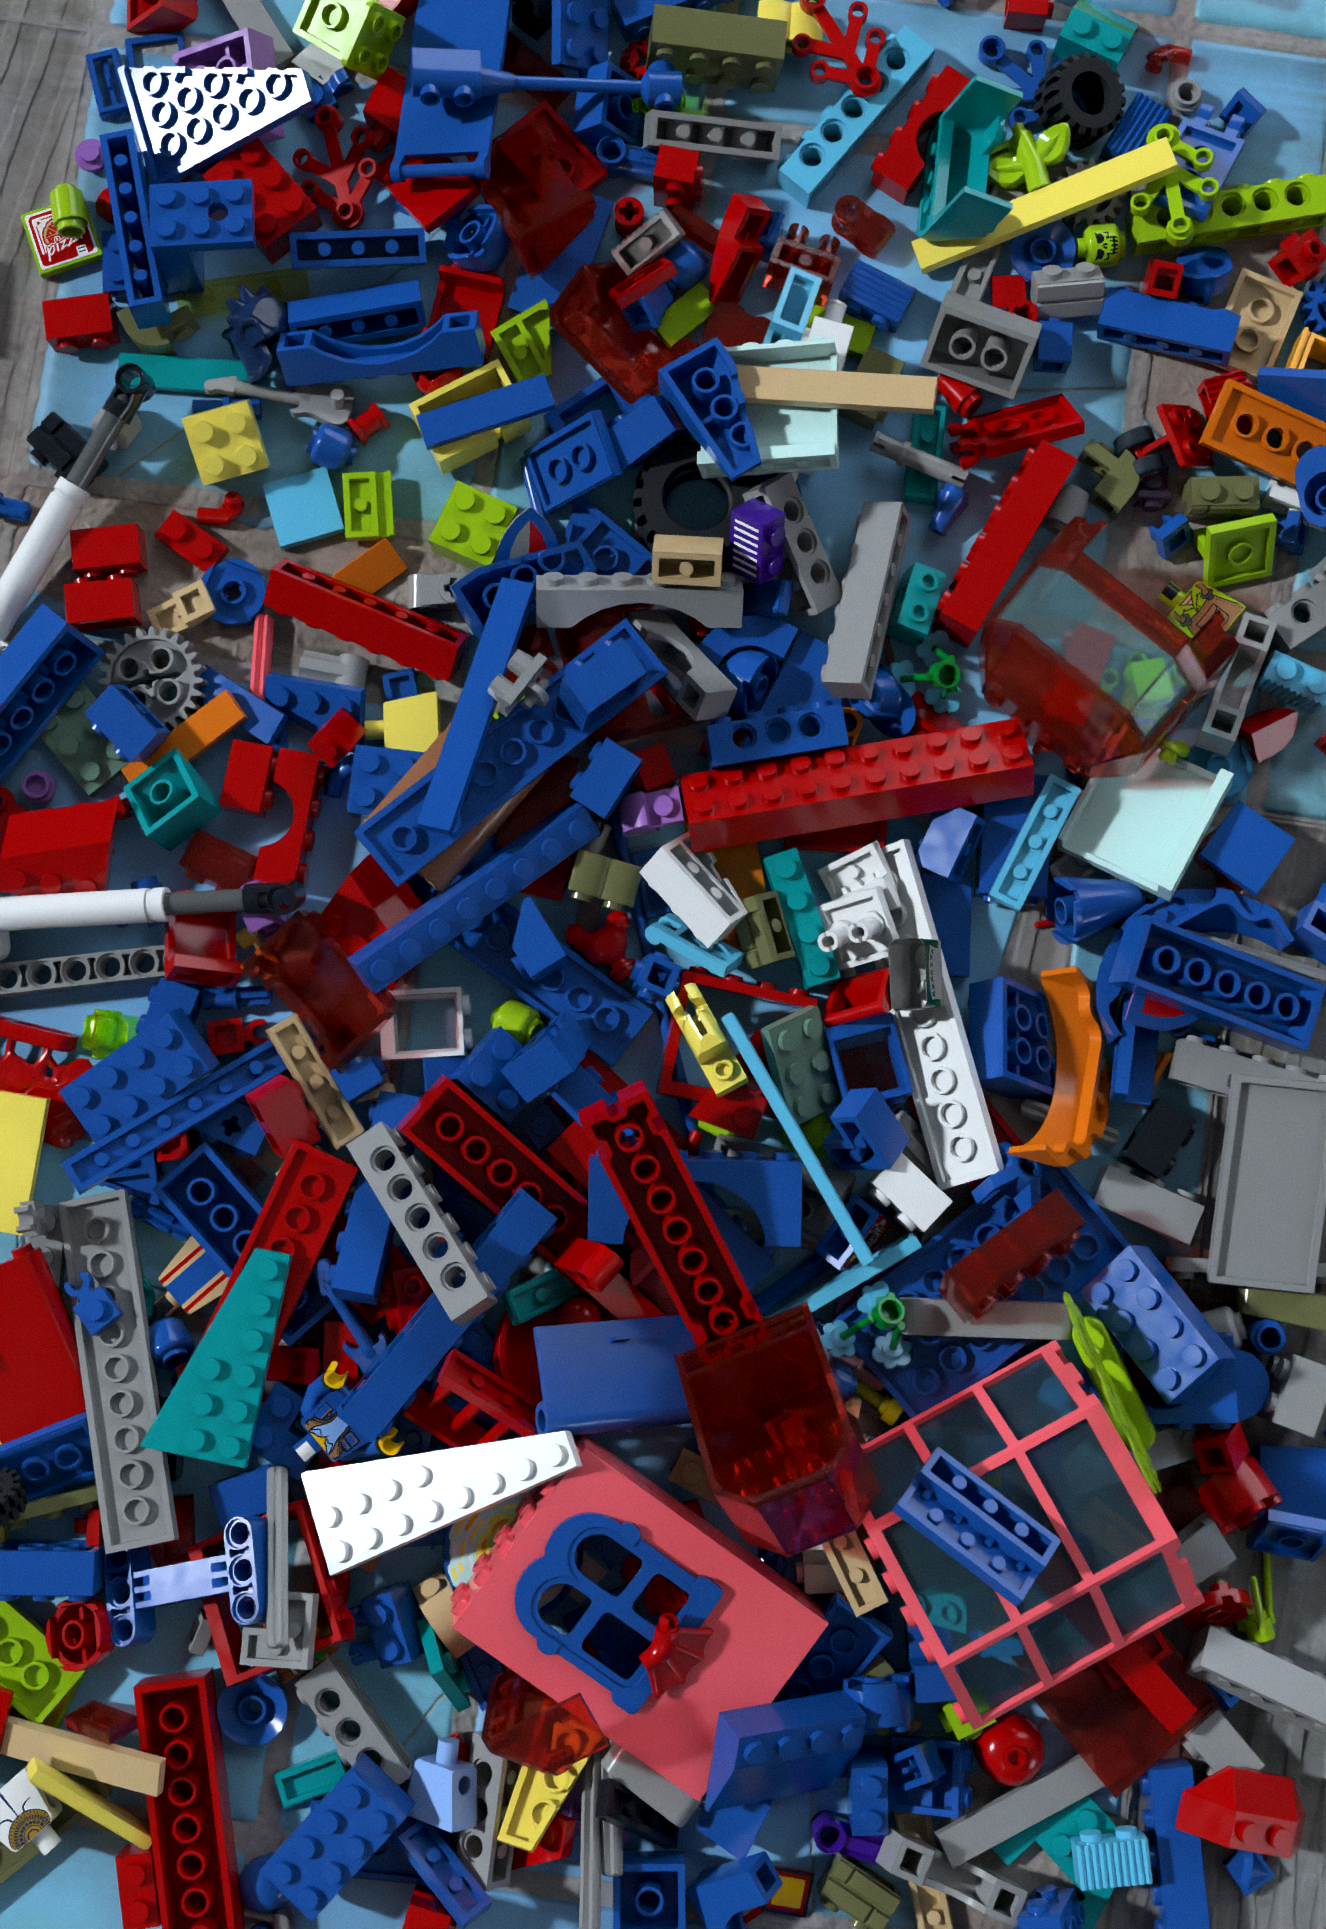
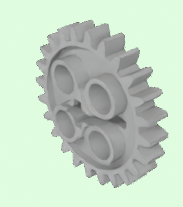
[98,626,208,731]

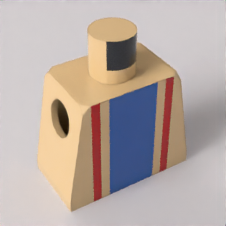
[154,1236,229,1318]

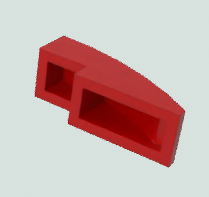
[709,193,773,307]

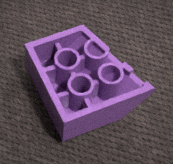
[171,27,285,145]

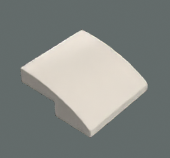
[817,840,901,911]

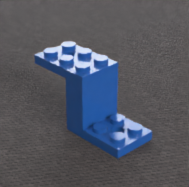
[102,179,255,298]

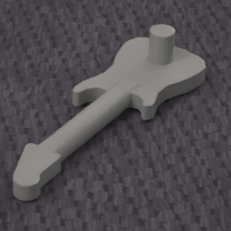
[204,376,354,428]

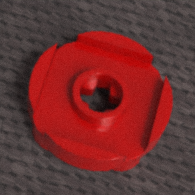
[1178,1582,1253,1631]

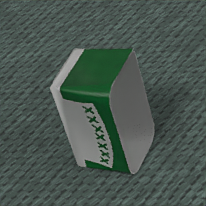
[888,938,944,1011]

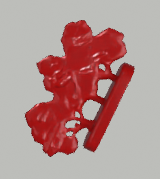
[0,1015,93,1149]

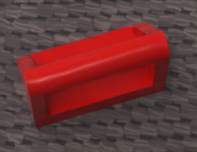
[823,967,892,1028]

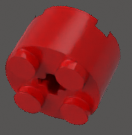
[1195,1456,1283,1537]

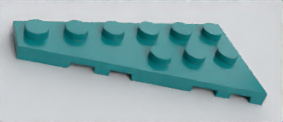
[140,1247,293,1468]

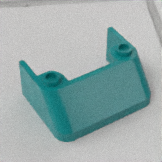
[917,74,1023,242]

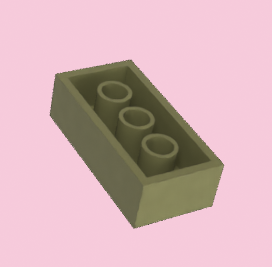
[646,3,787,93]

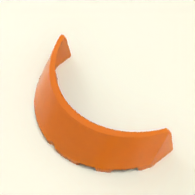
[1008,966,1112,1167]

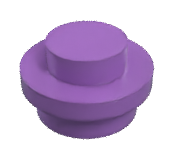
[75,139,105,173]
[21,770,56,804]

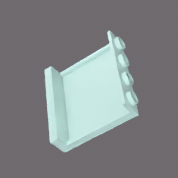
[697,336,839,479]
[1057,723,1234,902]

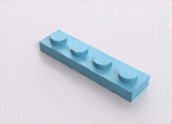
[987,773,1081,912]

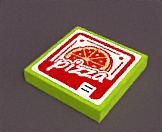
[20,197,102,279]

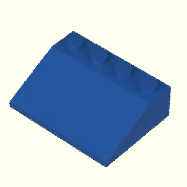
[704,1690,867,1812]

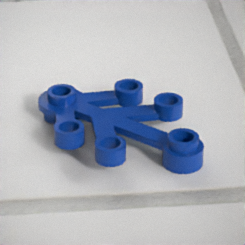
[978,35,1082,128]

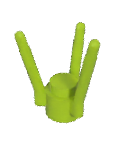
[1217,1552,1276,1643]

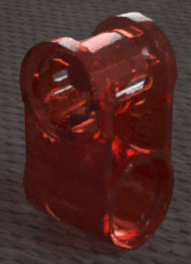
[831,195,896,259]

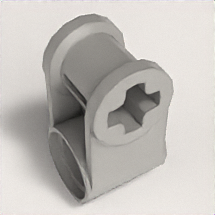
[407,573,464,614]

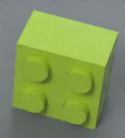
[428,481,519,570]

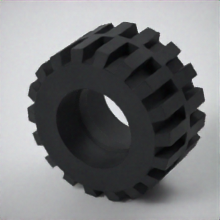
[1033,52,1126,150]

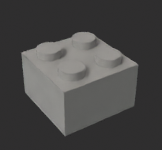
[1255,1351,1326,1438]

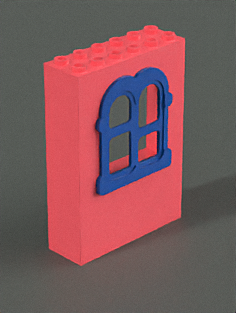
[450,1434,829,1802]

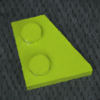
[490,299,553,382]

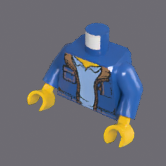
[293,1361,405,1462]

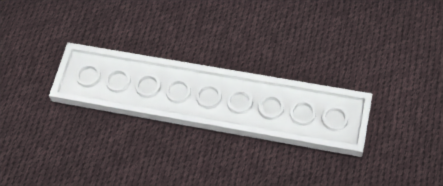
[874,839,1004,1190]

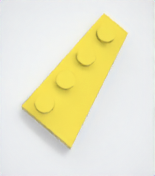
[497,1696,604,1853]

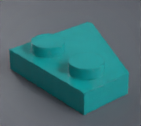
[417,1617,472,1712]

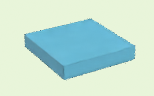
[262,467,345,550]

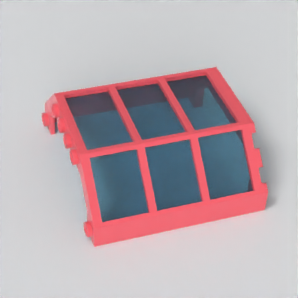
[828,1340,1205,1730]

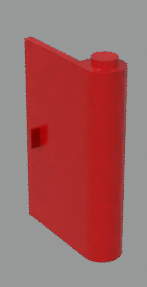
[0,1243,86,1444]

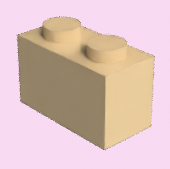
[651,534,724,587]

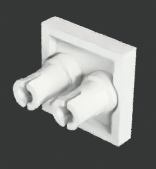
[817,886,899,971]

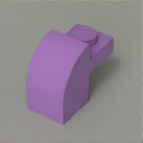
[617,786,687,838]

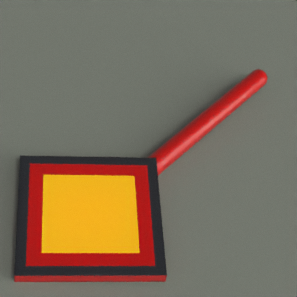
[743,1865,815,1924]

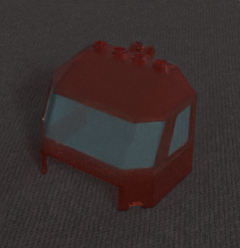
[978,516,1239,778]

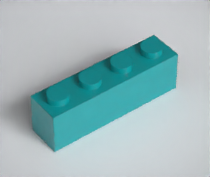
[762,848,841,991]

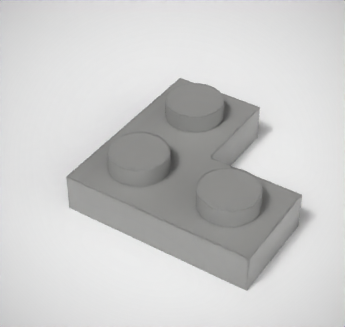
[240,1591,319,1670]

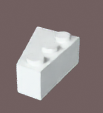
[639,831,748,948]

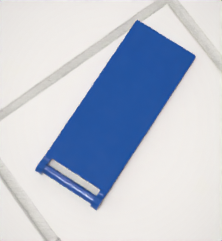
[390,0,512,183]

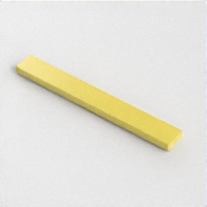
[911,137,1178,275]

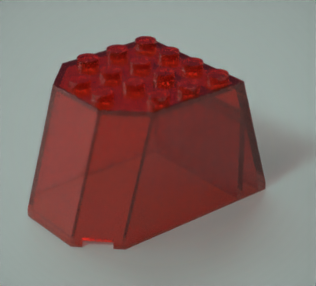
[674,1302,882,1557]

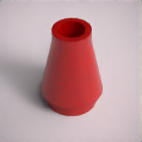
[937,374,983,418]

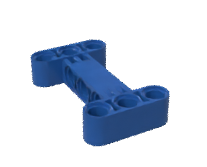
[103,1517,266,1647]

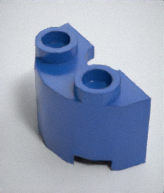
[841,1672,914,1735]

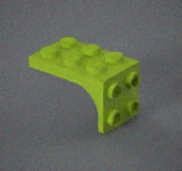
[292,0,406,81]

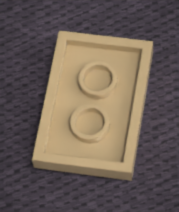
[1212,267,1304,383]

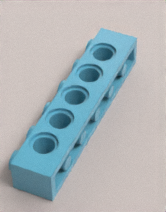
[777,25,935,208]

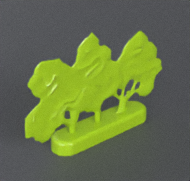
[1063,1291,1162,1495]

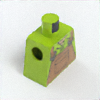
[1157,581,1246,660]

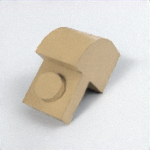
[412,1568,476,1659]

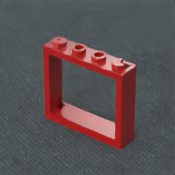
[655,966,818,1120]
[187,1500,355,1687]

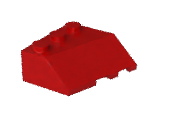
[312,854,424,991]

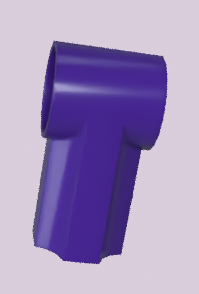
[810,1810,884,1864]

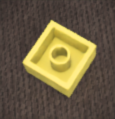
[181,398,270,486]

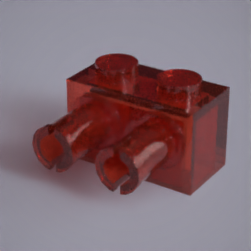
[762,223,842,308]

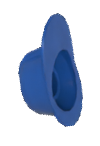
[1176,246,1233,306]
[1295,445,1326,527]
[849,664,917,738]

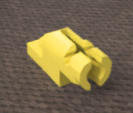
[665,983,749,1098]

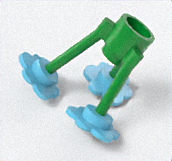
[820,1281,911,1370]

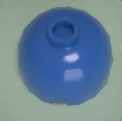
[444,204,511,274]
[719,650,779,717]

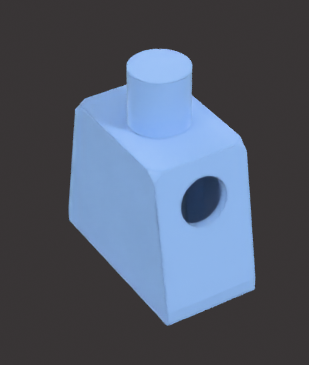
[407,1737,477,1833]

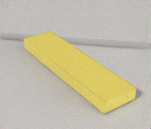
[26,1756,152,1851]

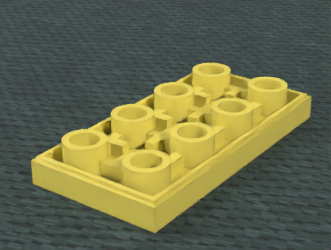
[0,1090,51,1236]

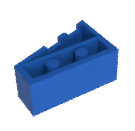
[501,1009,592,1104]

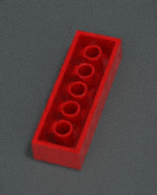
[933,439,1078,649]
[396,1074,588,1264]

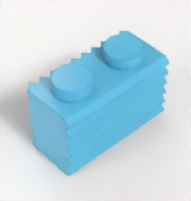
[1254,650,1326,715]
[1070,1825,1153,1891]

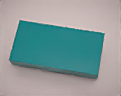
[273,1749,349,1809]

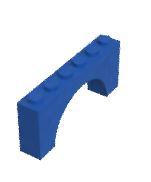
[588,1149,803,1247]

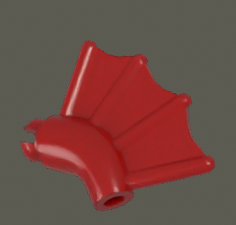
[638,1613,713,1699]

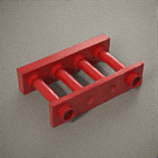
[402,1348,539,1448]

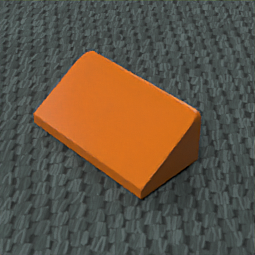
[332,538,409,595]

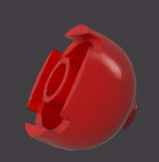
[45,1598,116,1672]
[973,1710,1045,1787]

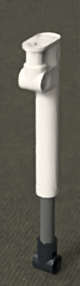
[0,363,155,655]
[0,879,306,961]

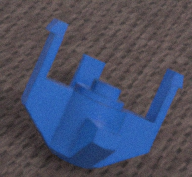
[971,1142,1048,1230]

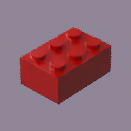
[203,138,323,265]

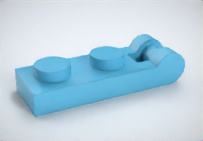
[645,913,744,978]

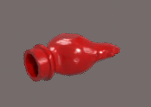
[564,910,636,984]

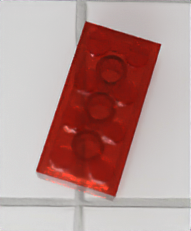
[938,1188,1085,1323]

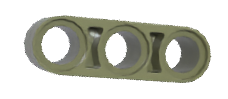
[1233,1286,1326,1331]

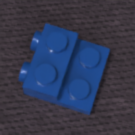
[888,1734,973,1819]

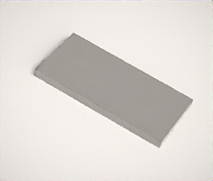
[1206,1073,1326,1294]

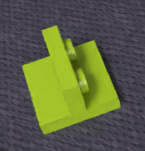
[1193,513,1277,588]

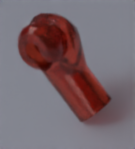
[1145,44,1192,74]

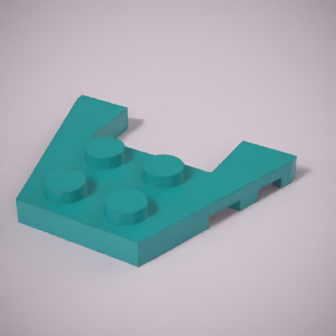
[992,1795,1117,1929]

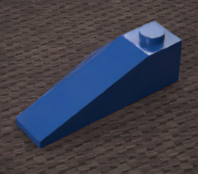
[658,337,761,482]
[449,540,598,642]

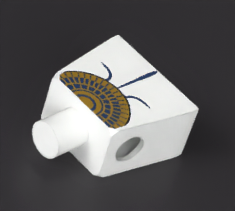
[0,1767,63,1856]

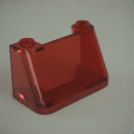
[466,116,598,279]
[550,262,700,404]
[240,909,397,1070]

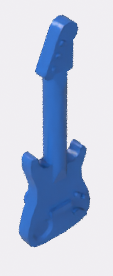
[316,1258,389,1375]

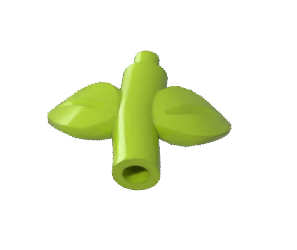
[988,122,1071,193]

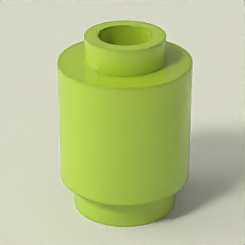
[49,183,88,238]

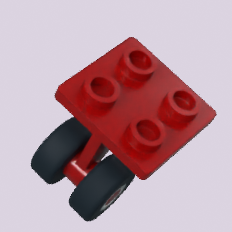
[1113,403,1215,484]

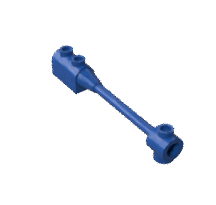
[411,47,682,112]

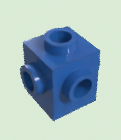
[629,952,682,1005]

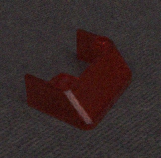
[481,1635,608,1776]

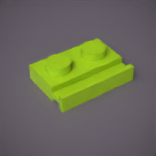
[342,470,395,542]

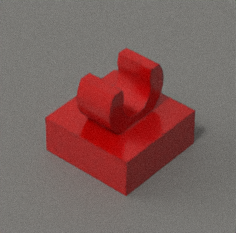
[74,1507,104,1546]

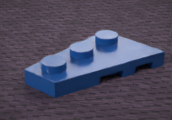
[265,672,366,753]

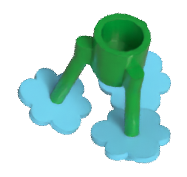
[889,630,963,714]

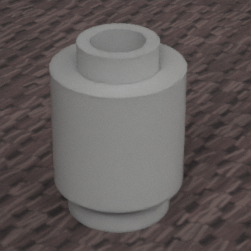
[1043,484,1089,538]

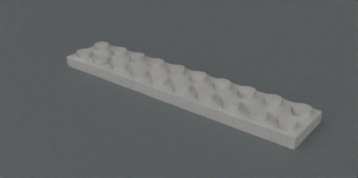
[58,1189,179,1554]

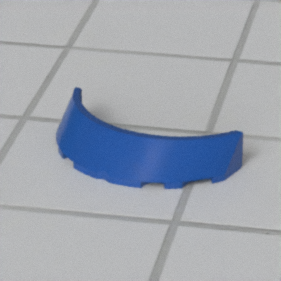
[1096,887,1295,1044]

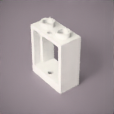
[378,986,473,1062]

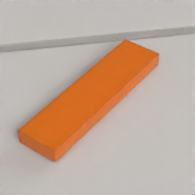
[121,689,248,782]

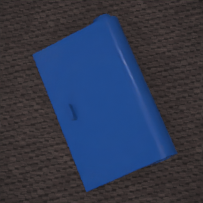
[533,1315,710,1436]

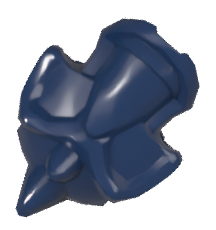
[221,284,290,385]

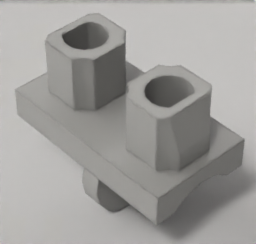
[487,649,550,717]

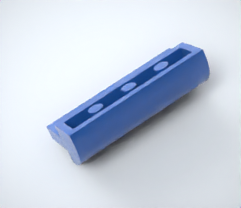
[892,1446,1062,1607]

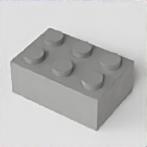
[920,290,1042,400]

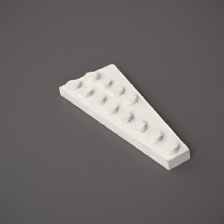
[301,1431,582,1576]

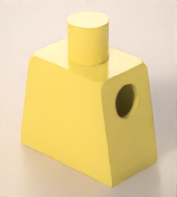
[364,692,442,752]

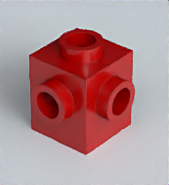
[1267,228,1326,287]

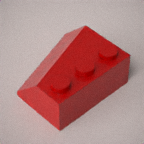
[0,797,119,895]

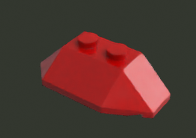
[1174,1765,1306,1859]

